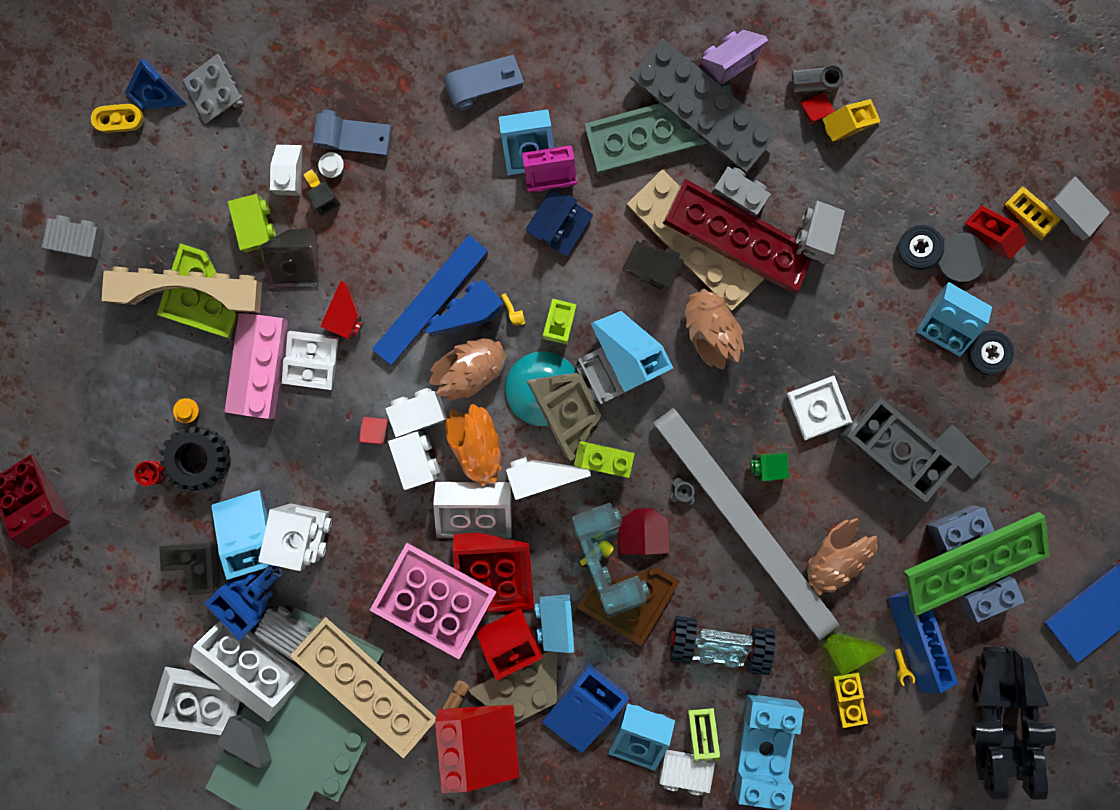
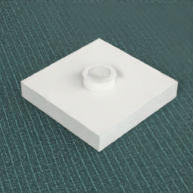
[786,376,852,440]

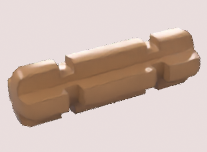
[443,680,469,709]

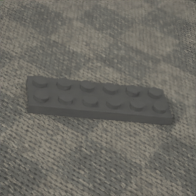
[629,38,779,174]

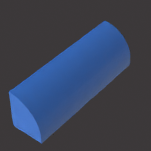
[887,591,958,693]

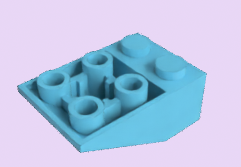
[591,311,673,392]
[211,490,270,580]

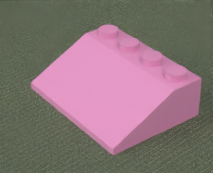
[370,543,496,659]

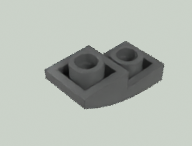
[935,424,991,480]

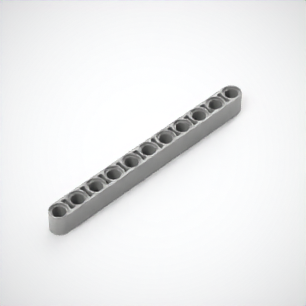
[653,408,840,641]

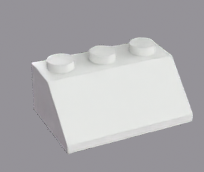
[433,482,512,538]

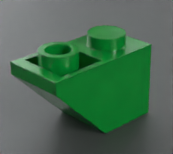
[750,452,789,481]

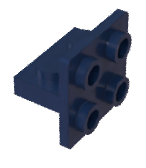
[526,189,593,256]

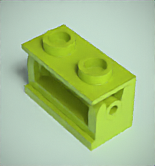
[228,194,276,253]
[574,441,635,478]

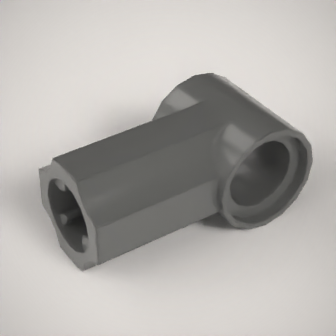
[792,65,844,94]

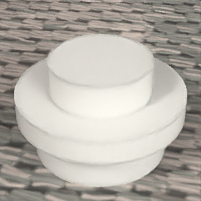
[318,152,344,178]

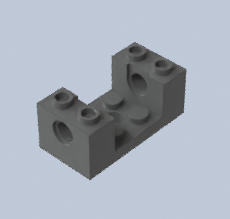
[839,397,959,503]

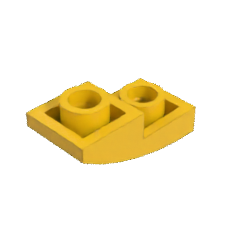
[833,672,868,728]

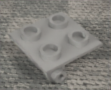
[183,54,243,124]

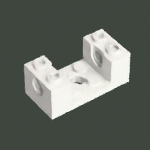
[258,503,332,571]

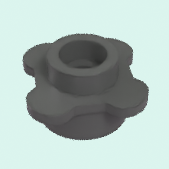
[670,478,698,505]

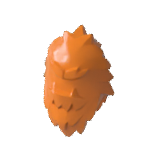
[445,404,502,486]

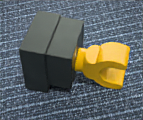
[303,170,341,216]

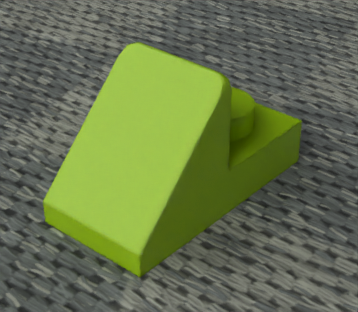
[542,299,577,344]

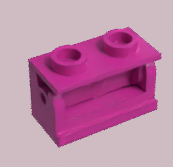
[522,145,577,192]

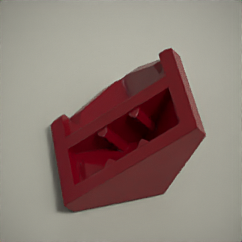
[618,508,669,555]

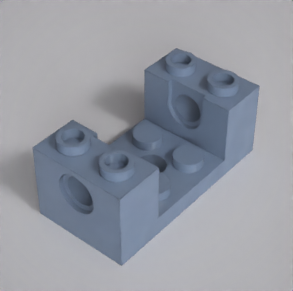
[926,505,1025,622]

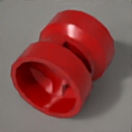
[134,460,166,486]

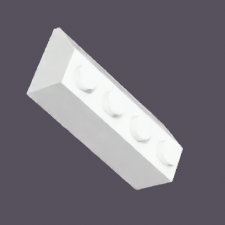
[189,621,305,722]

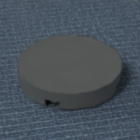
[936,233,987,283]

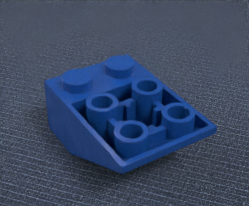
[425,280,505,337]
[542,662,629,753]

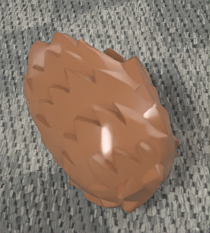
[685,289,744,370]
[429,338,508,401]
[807,518,878,596]

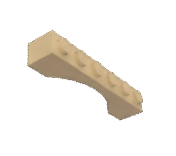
[102,267,262,313]

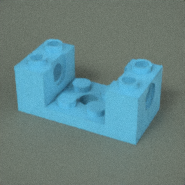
[734,694,804,810]

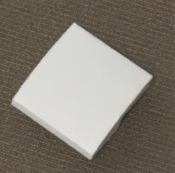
[282,331,339,390]

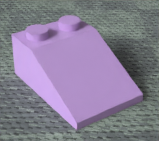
[699,30,768,86]

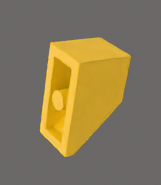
[823,99,881,142]

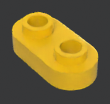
[91,104,144,133]

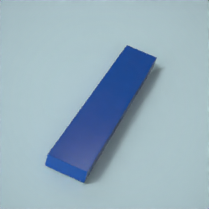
[372,235,488,365]

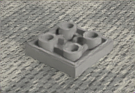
[1048,176,1110,241]

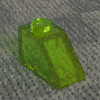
[823,633,887,676]

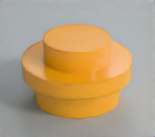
[173,398,199,423]

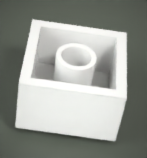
[385,388,448,437]
[388,431,440,490]

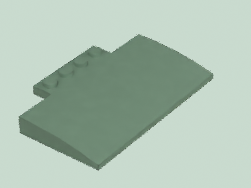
[205,607,384,810]

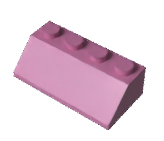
[225,313,289,419]

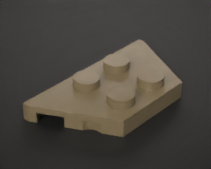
[526,373,601,461]
[469,651,557,723]

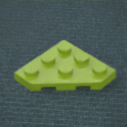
[157,243,238,338]

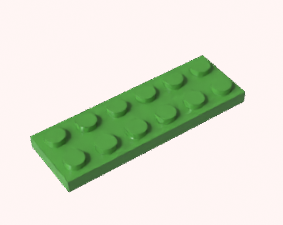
[904,512,1050,616]

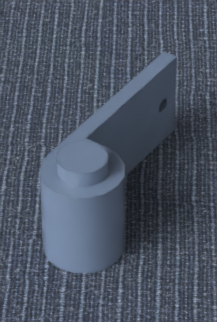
[443,54,524,111]
[312,110,392,156]

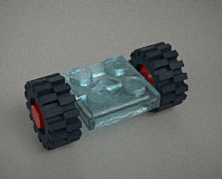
[670,616,776,676]

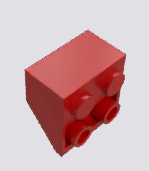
[476,608,543,680]

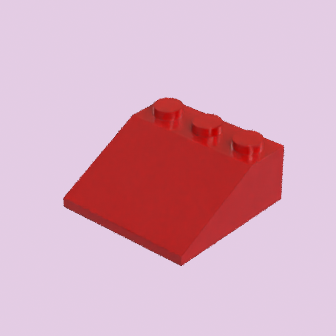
[435,705,520,793]

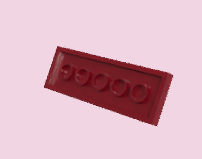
[663,179,812,294]

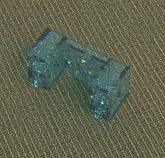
[572,503,650,618]

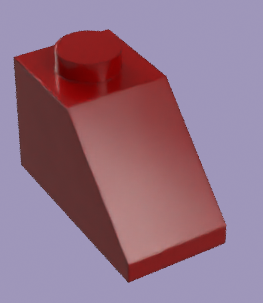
[965,205,1027,260]
[320,280,363,340]

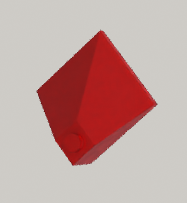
[453,533,534,612]

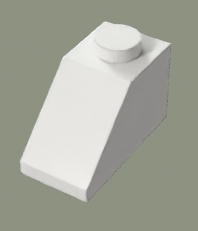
[270,145,302,196]

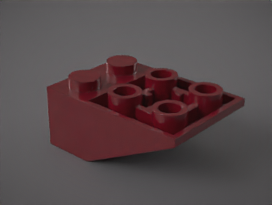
[0,454,71,549]

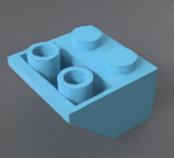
[917,282,992,357]

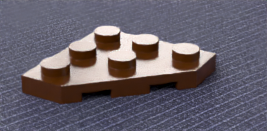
[576,567,680,646]

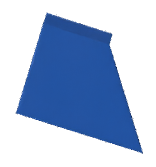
[125,59,187,111]

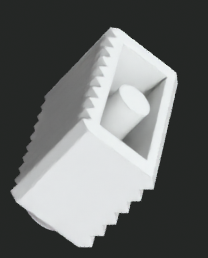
[658,750,715,795]

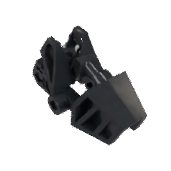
[970,647,1056,800]

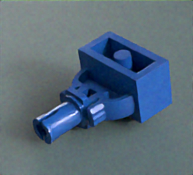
[204,565,283,640]

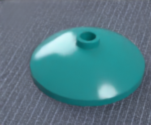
[505,351,576,426]

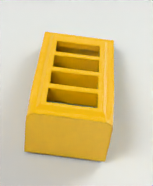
[1005,186,1061,241]

